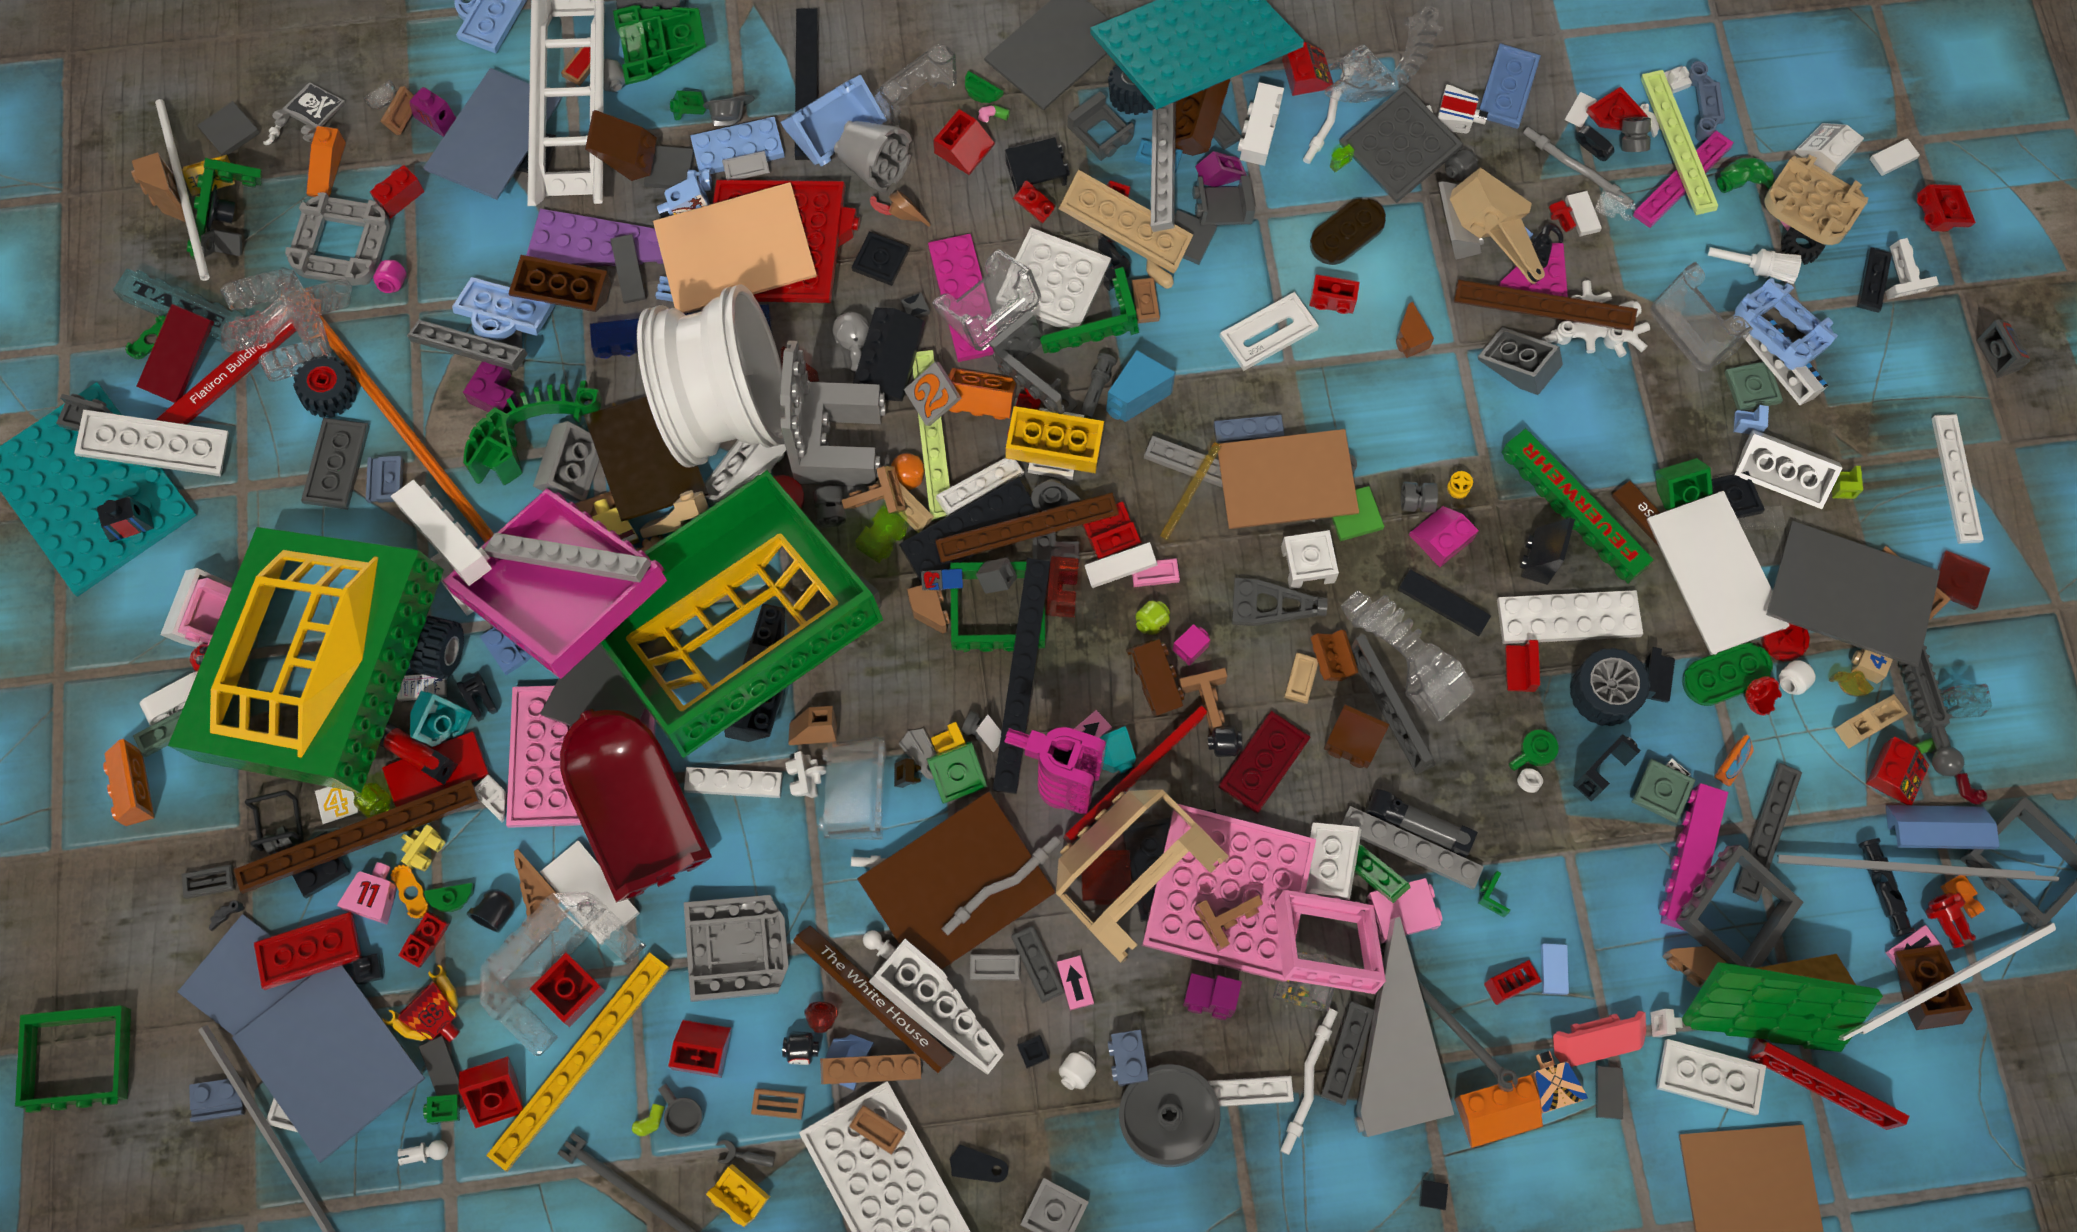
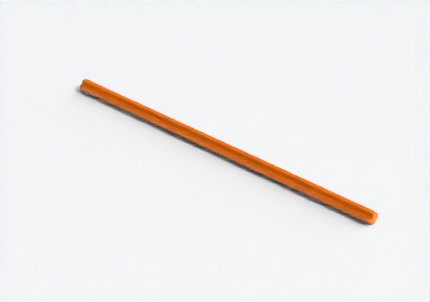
[295,295,494,543]

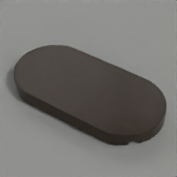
[1310,198,1386,265]

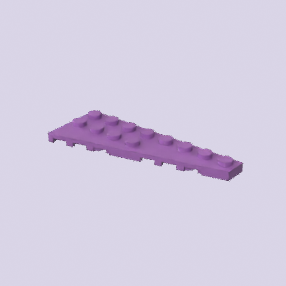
[526,209,663,267]

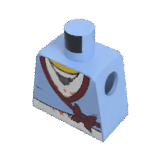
[657,176,710,218]

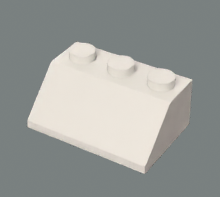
[160,568,233,647]

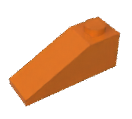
[306,126,346,197]

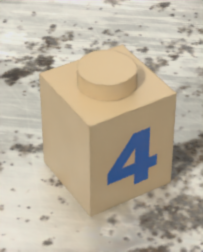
[1851,649,1893,684]

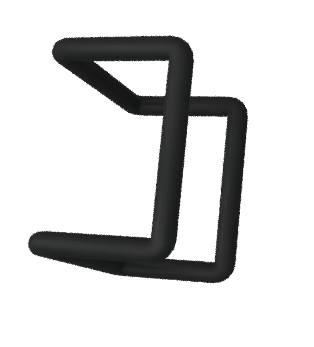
[244,790,303,851]

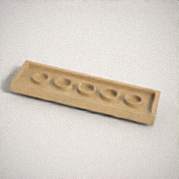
[1058,170,1193,274]

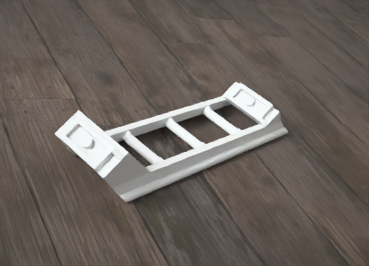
[527,0,605,206]

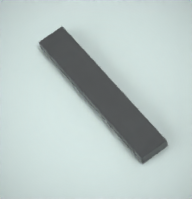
[407,320,528,371]
[1733,763,1802,902]

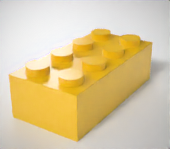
[1006,406,1104,473]

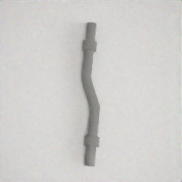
[1523,127,1634,208]
[941,836,1061,936]

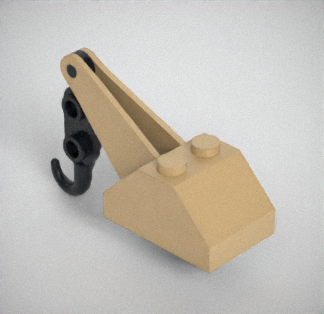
[1450,167,1564,284]

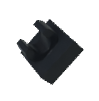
[353,954,383,985]

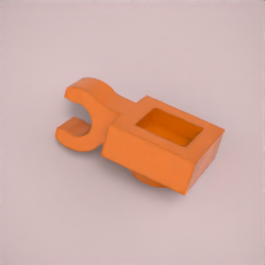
[1940,875,1985,919]

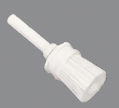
[1707,247,1801,284]

